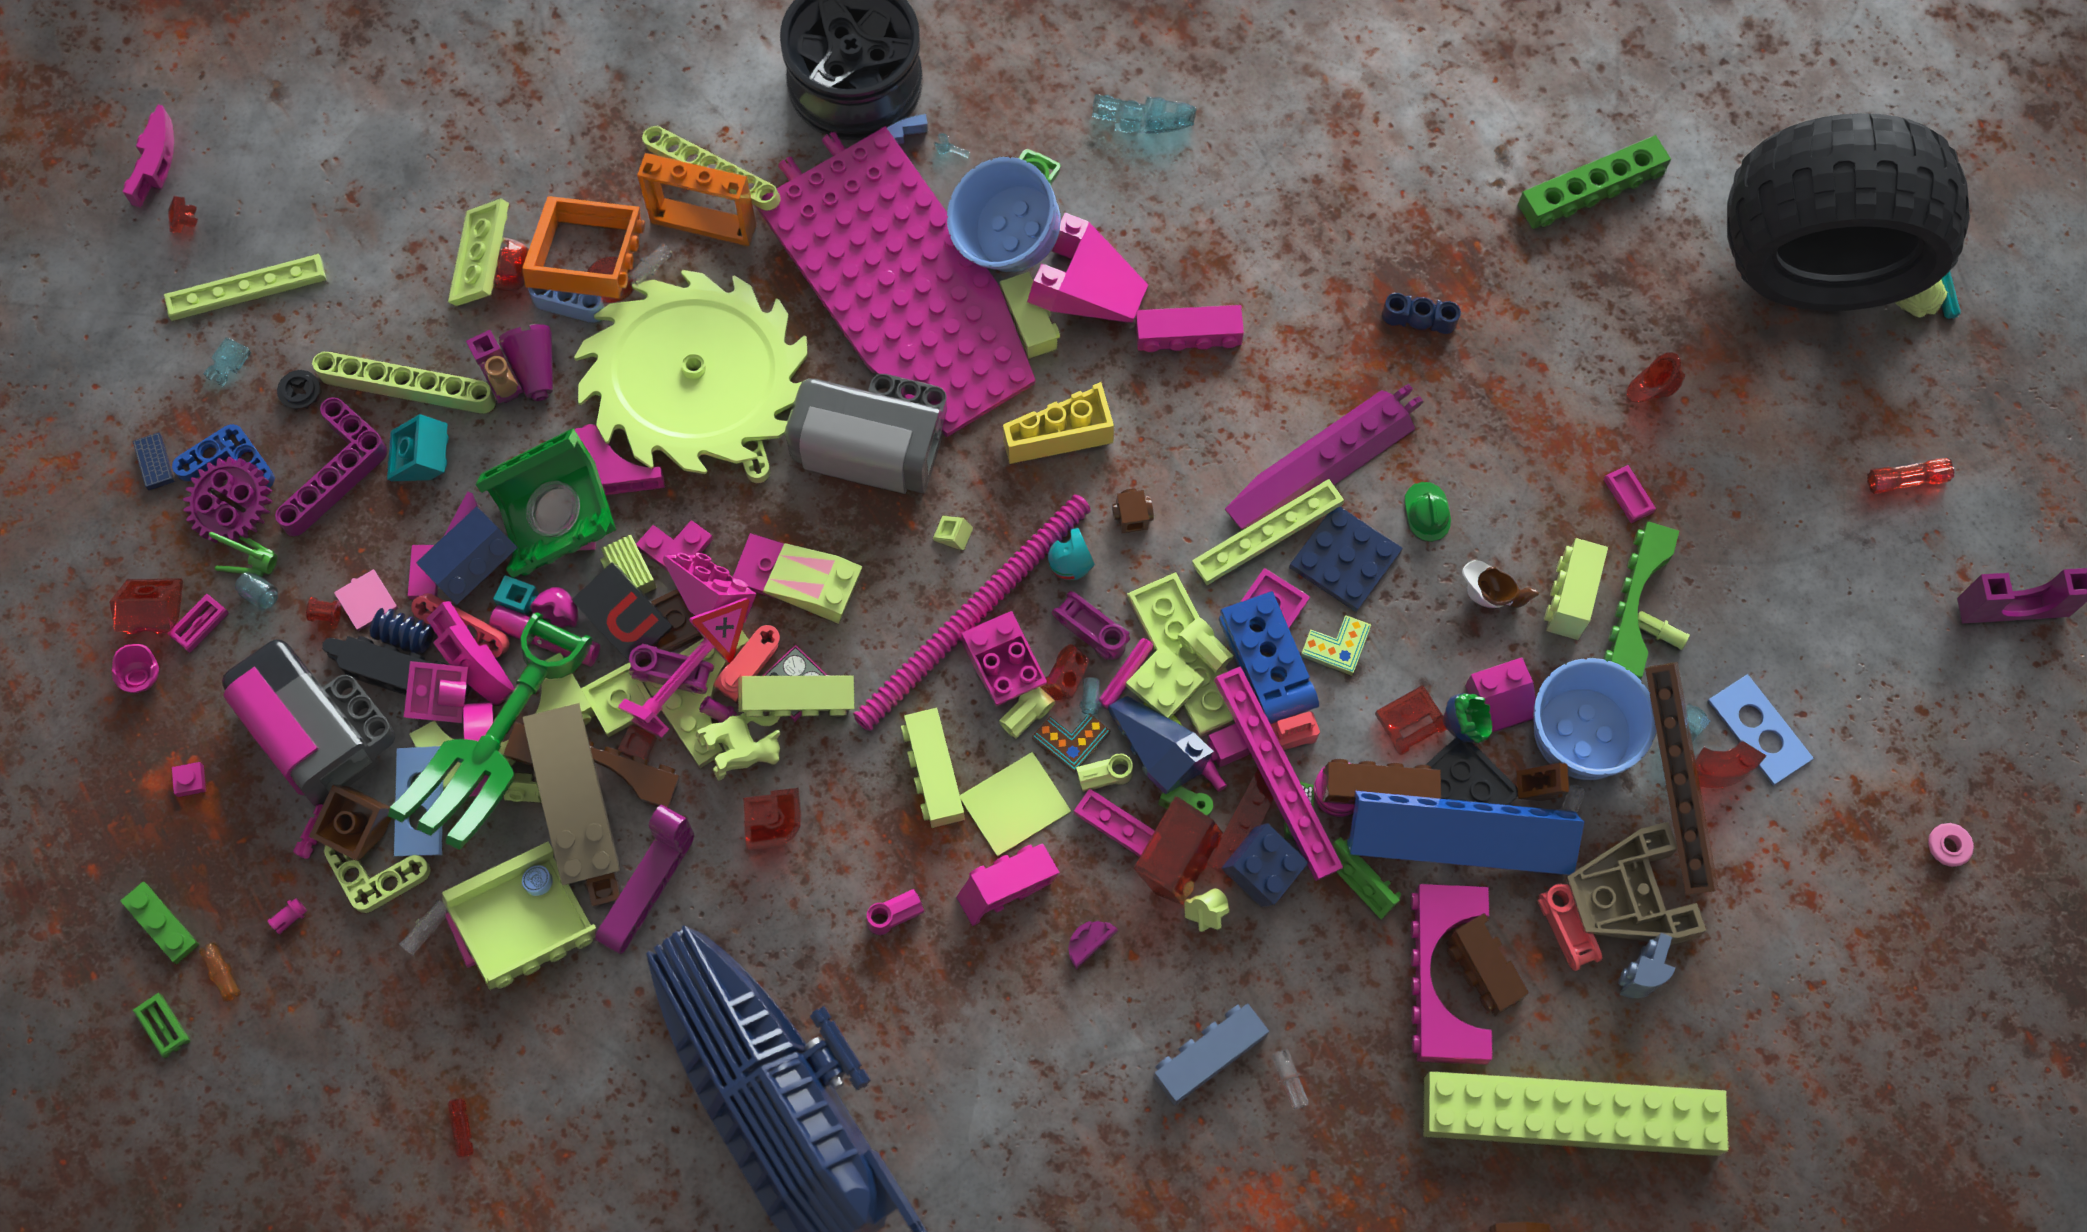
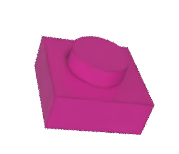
[172,762,206,797]

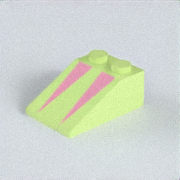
[763,543,862,624]

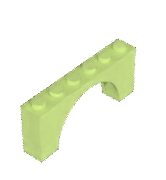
[409,652,596,791]

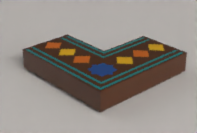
[1032,713,1111,774]

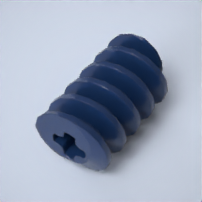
[370,608,434,655]

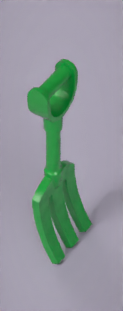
[388,612,592,850]

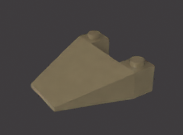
[1567,822,1706,945]

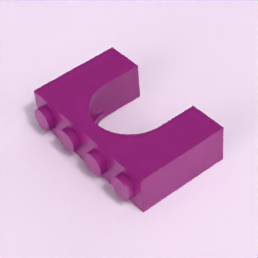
[1957,568,2087,624]

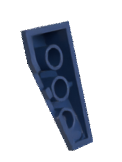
[1108,696,1214,795]

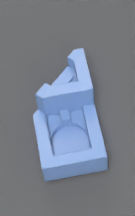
[887,114,927,144]

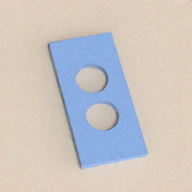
[1708,674,1814,786]
[394,746,443,856]

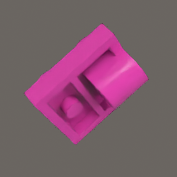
[404,661,468,723]

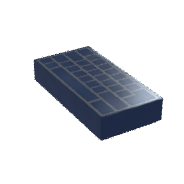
[133,432,175,491]

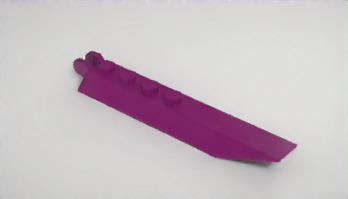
[1225,384,1423,530]

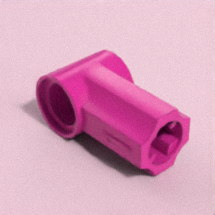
[867,889,924,935]

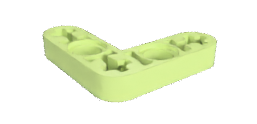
[324,846,430,913]

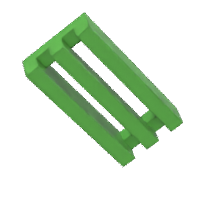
[133,993,191,1058]

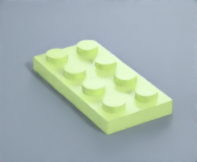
[448,199,509,306]

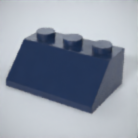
[416,506,518,605]

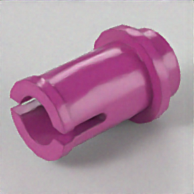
[268,898,307,934]

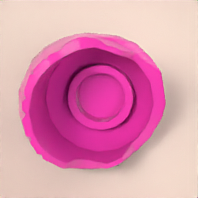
[530,587,579,628]
[112,644,159,693]

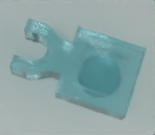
[203,337,251,387]

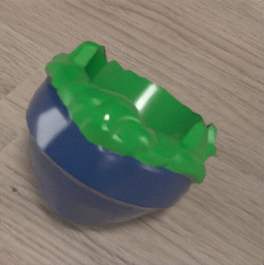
[1443,693,1492,743]

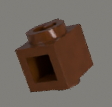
[1112,489,1154,534]

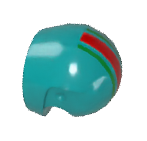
[1048,528,1095,581]

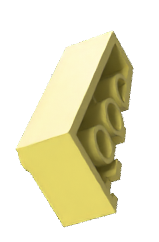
[1003,382,1114,464]

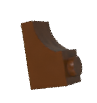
[1516,763,1569,801]

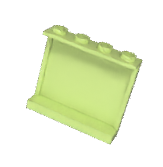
[442,842,596,990]

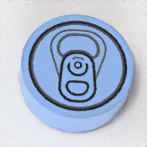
[522,865,553,896]

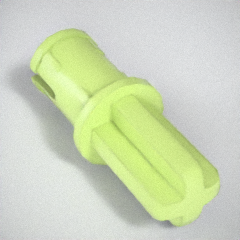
[1638,611,1690,650]

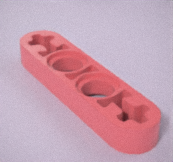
[411,593,510,658]

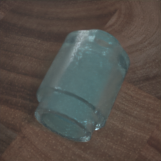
[235,572,278,610]

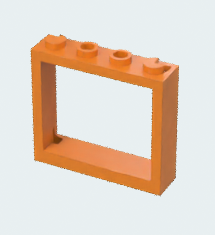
[637,153,757,246]
[522,196,645,298]

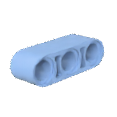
[528,288,604,323]

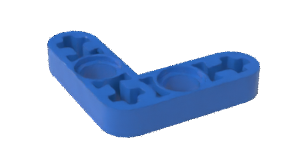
[172,424,275,488]

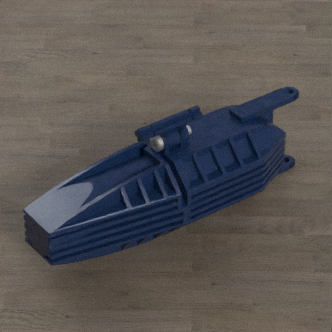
[646,925,927,1232]

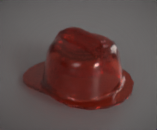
[1627,352,1685,402]

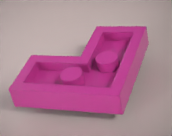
[636,520,713,571]

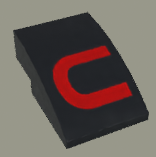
[572,562,674,661]

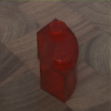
[1695,740,1767,788]

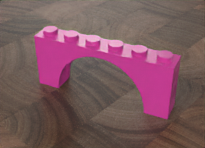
[1410,884,1492,1065]

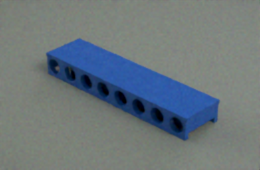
[1347,791,1584,875]

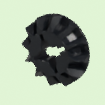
[277,370,321,411]

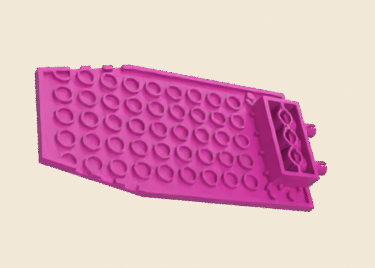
[756,126,1036,437]

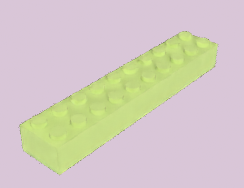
[1424,1072,1728,1156]

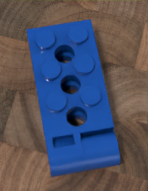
[1219,591,1319,724]

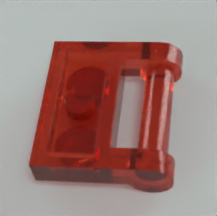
[1375,685,1447,755]

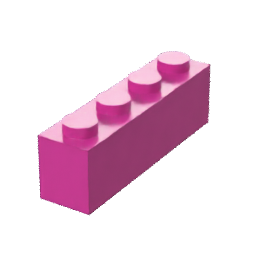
[1135,305,1244,352]

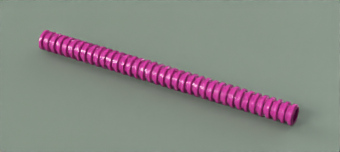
[853,494,1091,731]

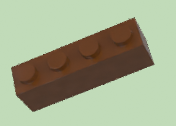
[1322,759,1441,805]

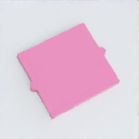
[334,569,398,631]

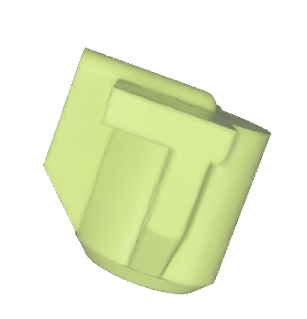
[1184,889,1229,932]

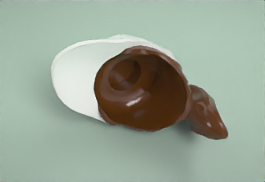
[1462,560,1539,608]

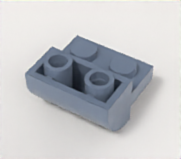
[1618,933,1675,999]

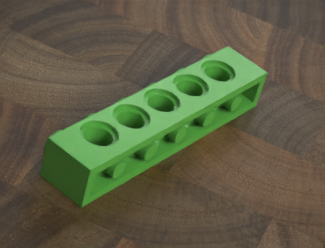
[1518,135,1671,229]

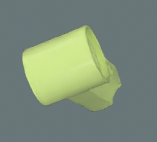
[1177,617,1234,673]
[999,687,1055,739]
[1076,754,1133,792]

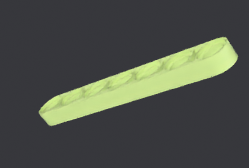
[642,126,781,210]

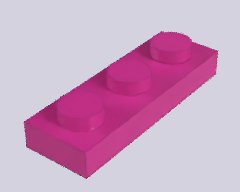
[1074,788,1160,860]

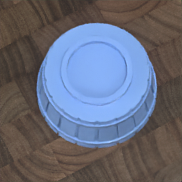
[947,157,1061,272]
[1533,658,1656,780]

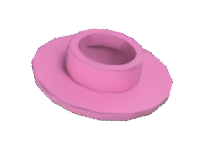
[1928,823,1974,867]

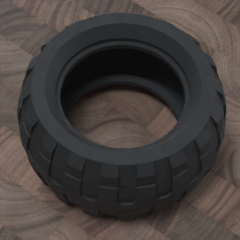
[1727,113,1970,311]

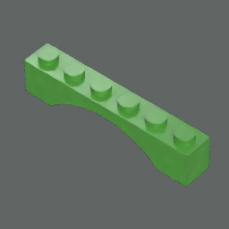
[1603,522,1679,679]

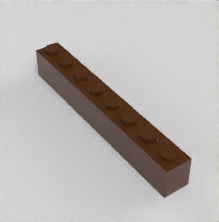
[1645,662,1718,895]

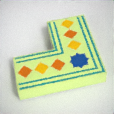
[1301,615,1371,676]

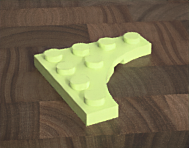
[642,631,749,768]

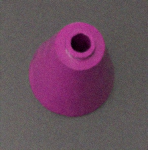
[499,324,553,401]

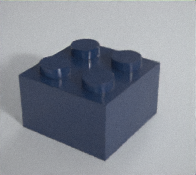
[1221,823,1309,907]

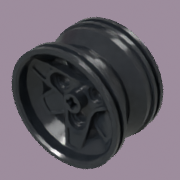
[780,0,923,141]

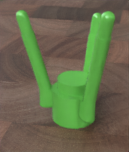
[209,532,278,578]

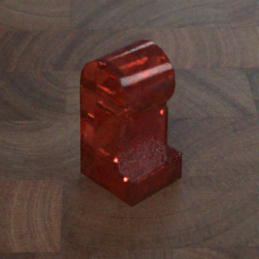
[1041,644,1089,700]

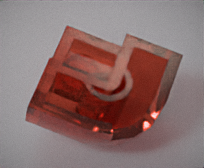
[743,788,802,851]

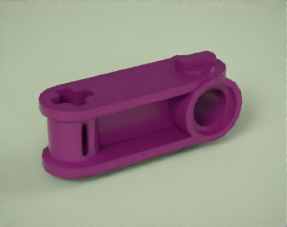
[1052,591,1130,660]
[628,644,714,694]

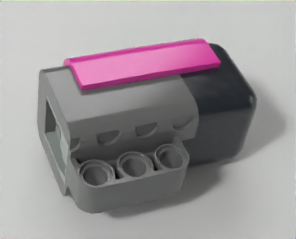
[222,640,395,806]

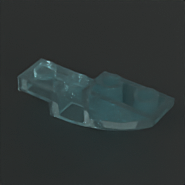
[1092,94,1197,134]

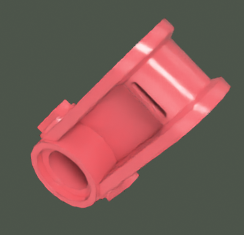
[713,625,780,702]
[1537,884,1602,971]

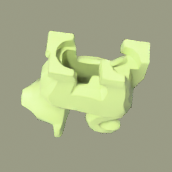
[696,712,780,781]

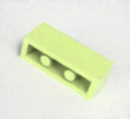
[1000,272,1060,359]

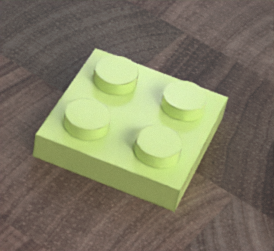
[1126,645,1204,719]
[581,662,651,737]

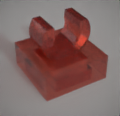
[168,196,198,233]

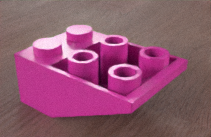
[663,553,756,623]
[962,611,1047,706]

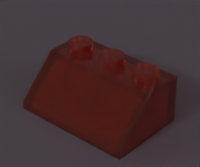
[1133,796,1223,905]

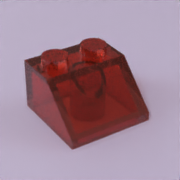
[109,578,183,634]

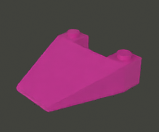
[1027,213,1148,323]

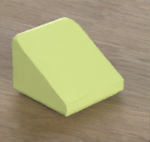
[933,516,973,550]

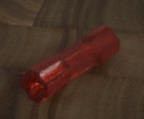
[1867,457,1954,494]

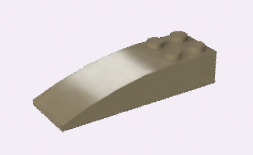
[523,703,620,885]

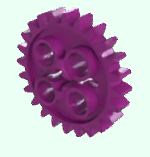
[183,457,272,545]

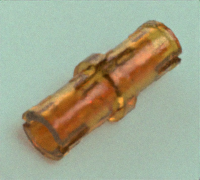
[199,943,241,1002]

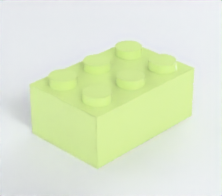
[1544,538,1608,640]

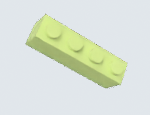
[738,675,854,717]
[901,708,964,828]

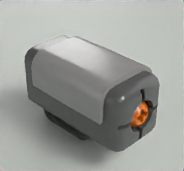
[785,374,947,494]

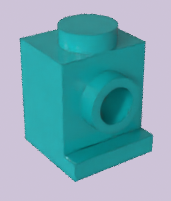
[493,575,539,616]

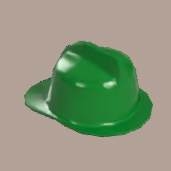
[1405,482,1451,542]

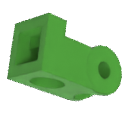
[1158,786,1213,823]

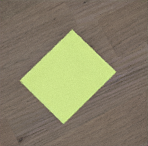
[960,752,1071,857]

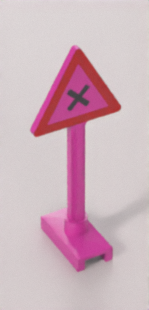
[618,598,750,738]

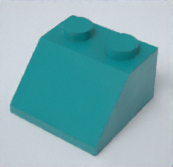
[387,414,449,481]

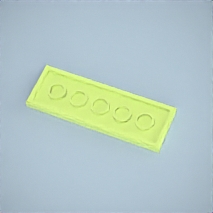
[1127,572,1235,738]

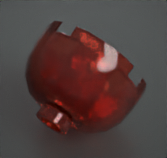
[493,237,529,291]

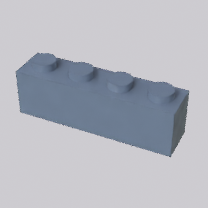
[1153,1003,1269,1106]

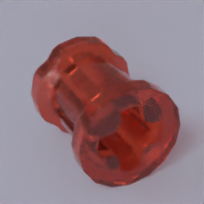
[306,597,342,625]

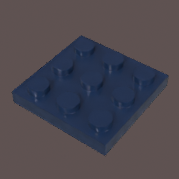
[1289,507,1403,613]

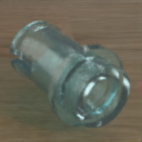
[1079,678,1102,715]

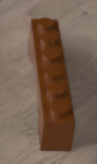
[504,722,679,808]

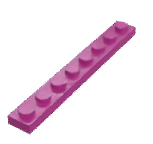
[1214,666,1343,881]

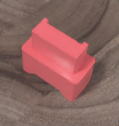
[1270,711,1320,750]

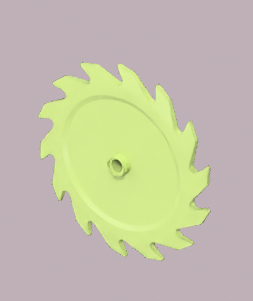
[574,270,807,474]

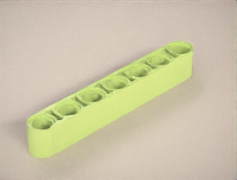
[312,352,496,413]

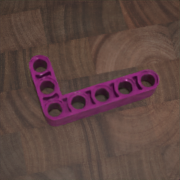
[275,397,387,536]
[595,805,695,954]

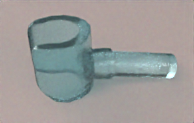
[934,133,970,158]

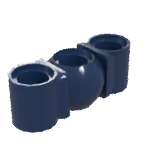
[1382,293,1461,334]

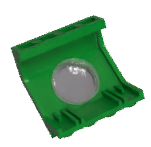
[475,428,616,578]

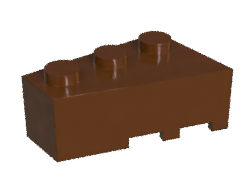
[1446,913,1529,1016]

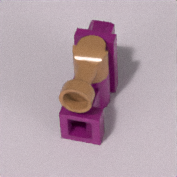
[466,330,523,403]

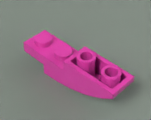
[123,104,174,208]
[426,601,515,706]

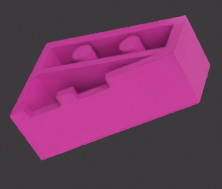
[956,843,1060,926]

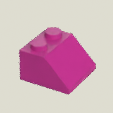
[1465,657,1536,733]

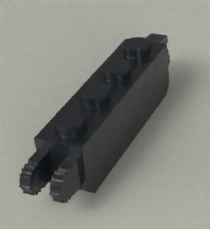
[322,636,471,701]

